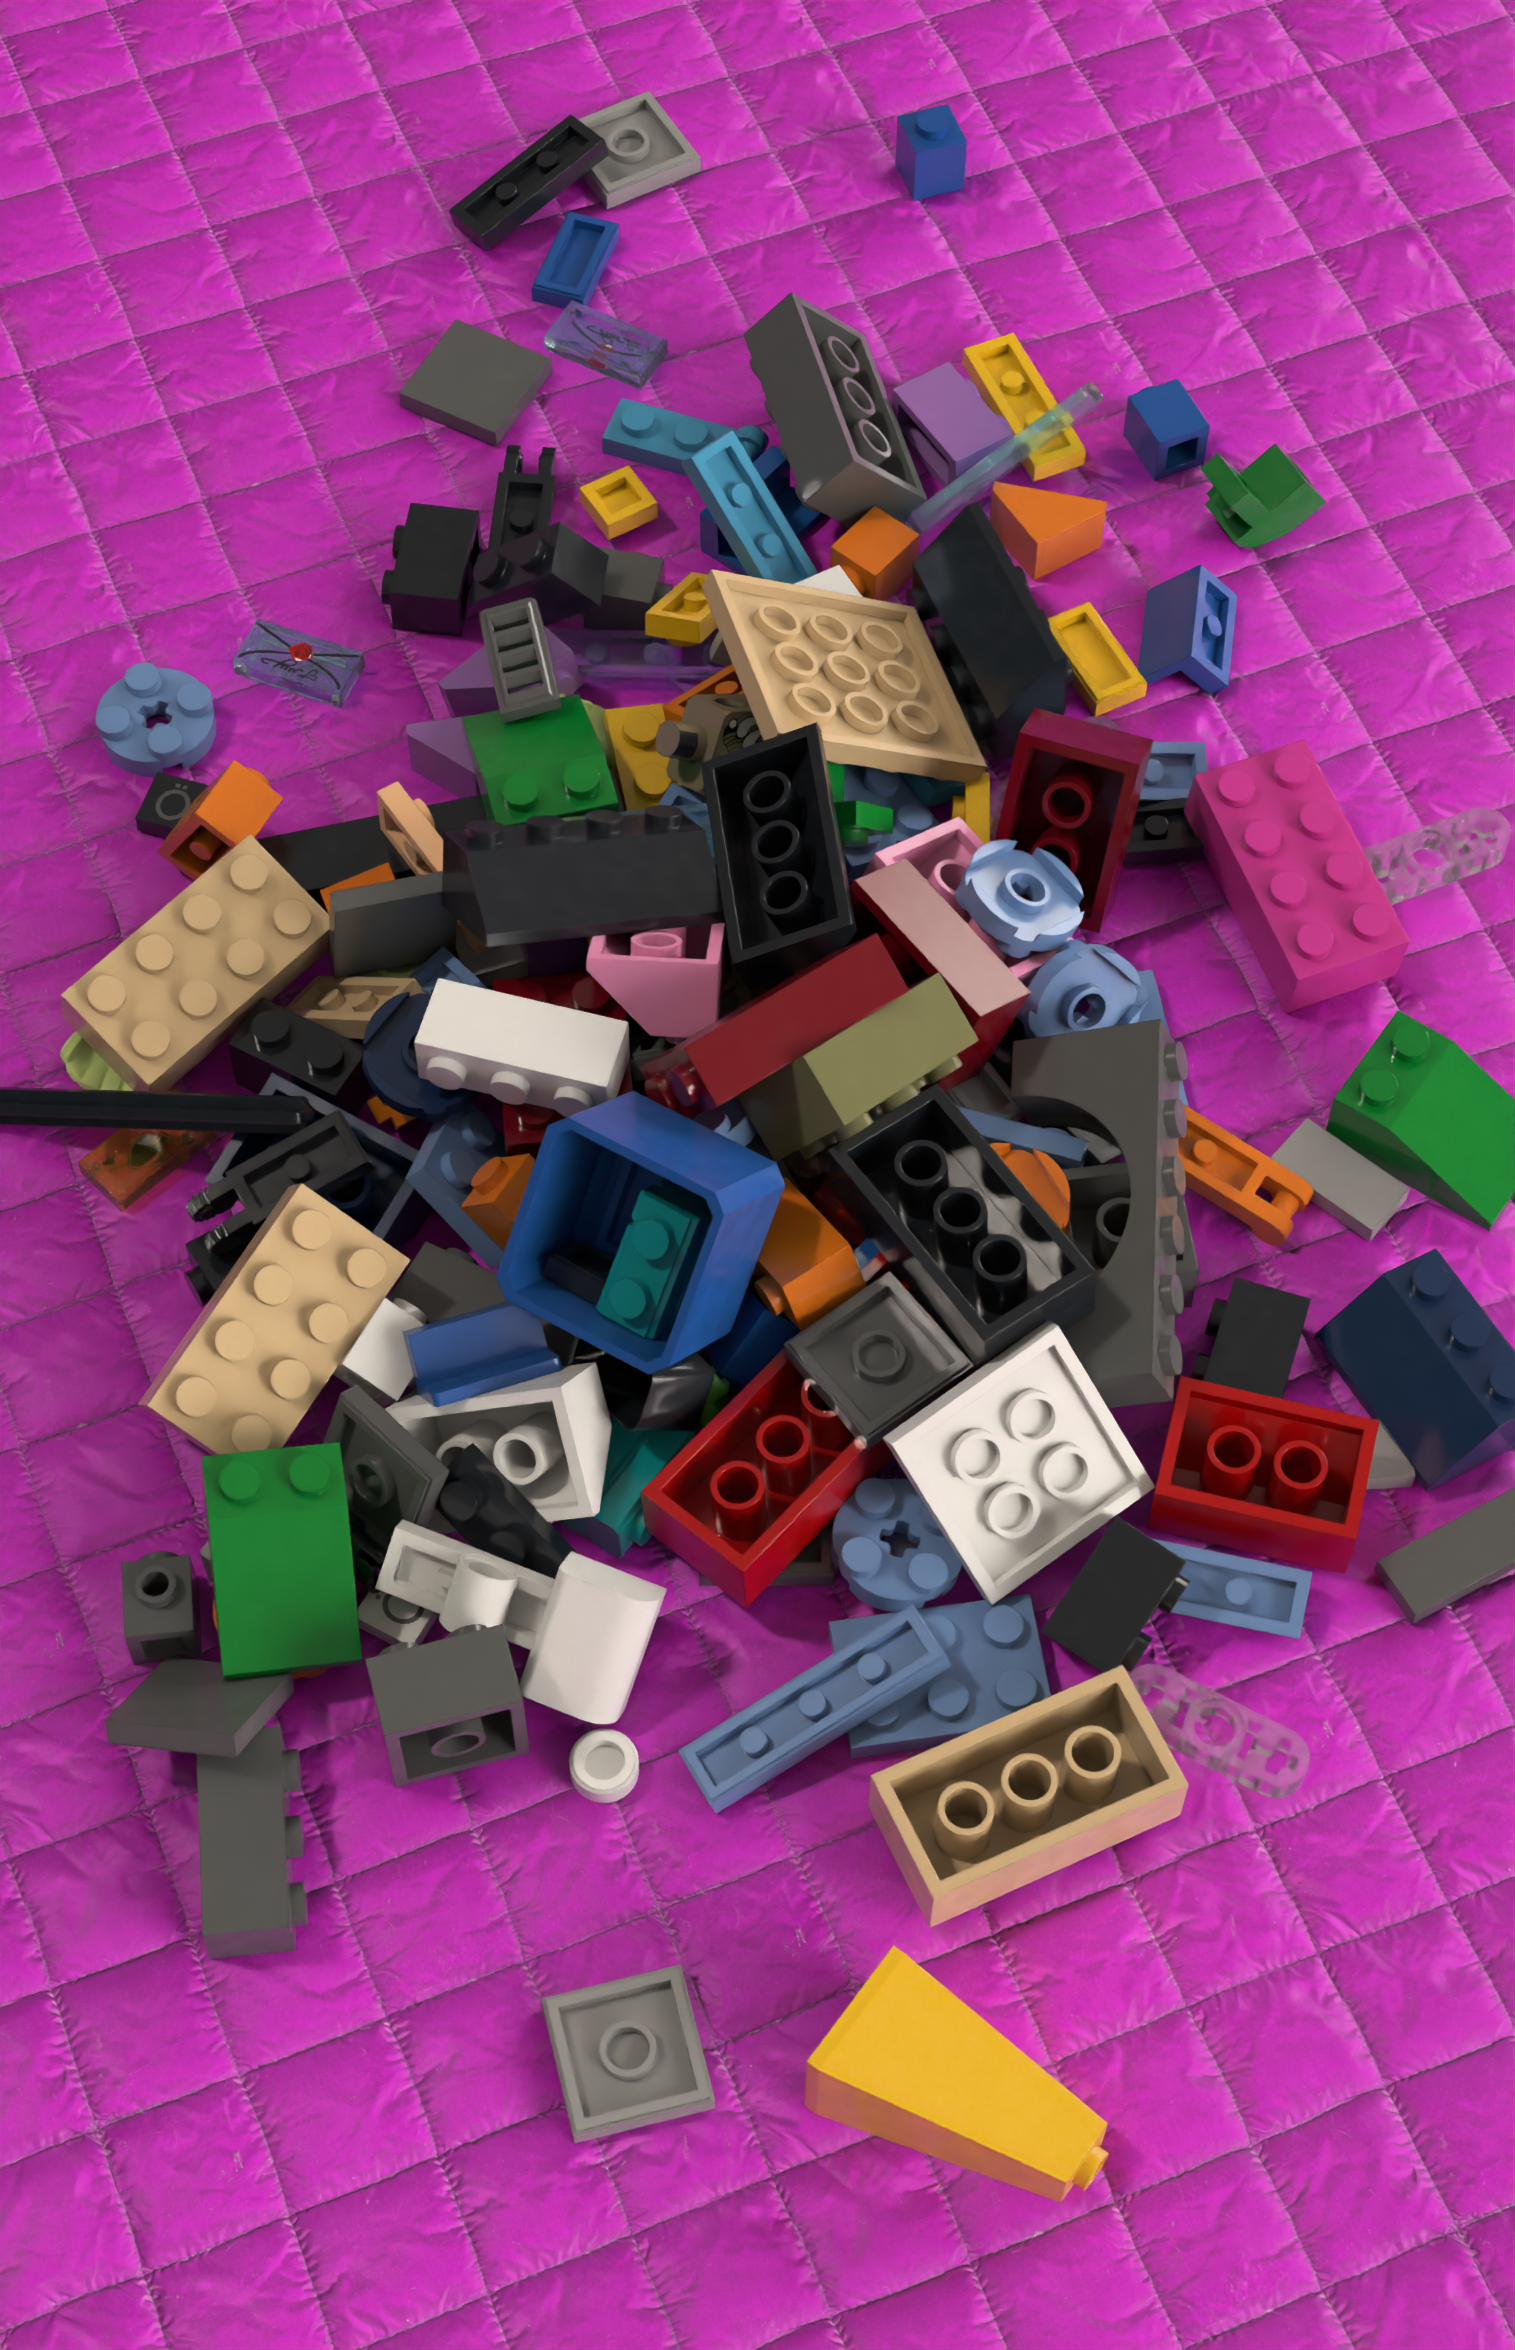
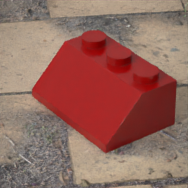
[1147,1376,1379,1574]

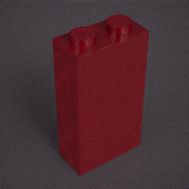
[640,933,909,1118]

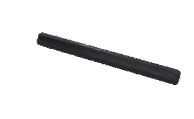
[0,1087,315,1134]

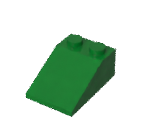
[461,694,619,826]
[1326,1010,1515,1231]
[202,1442,362,1680]

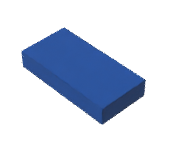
[531,211,620,314]

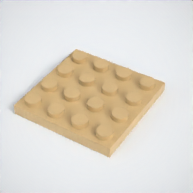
[701,569,987,783]

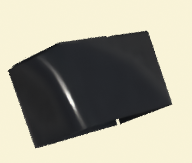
[573,1338,715,1431]

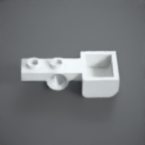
[375,1519,667,1724]

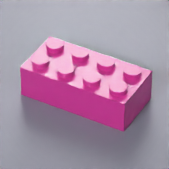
[1183,739,1410,1014]

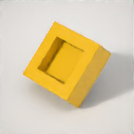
[579,465,658,540]

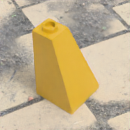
[804,1945,1109,2203]

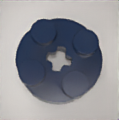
[362,989,481,1123]

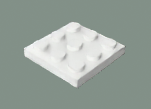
[883,1320,1155,1605]

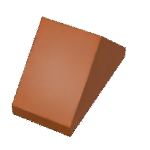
[989,481,1107,581]

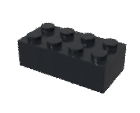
[828,1083,1096,1370]

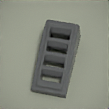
[479,597,562,723]

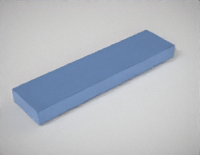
[678,1604,952,1814]

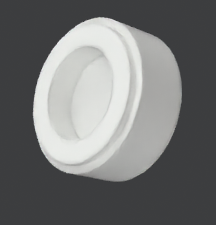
[569,1729,639,1803]

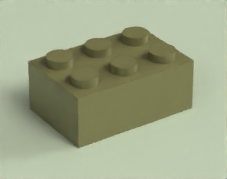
[736,972,979,1161]

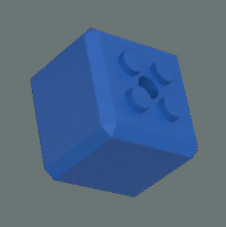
[496,1091,785,1375]

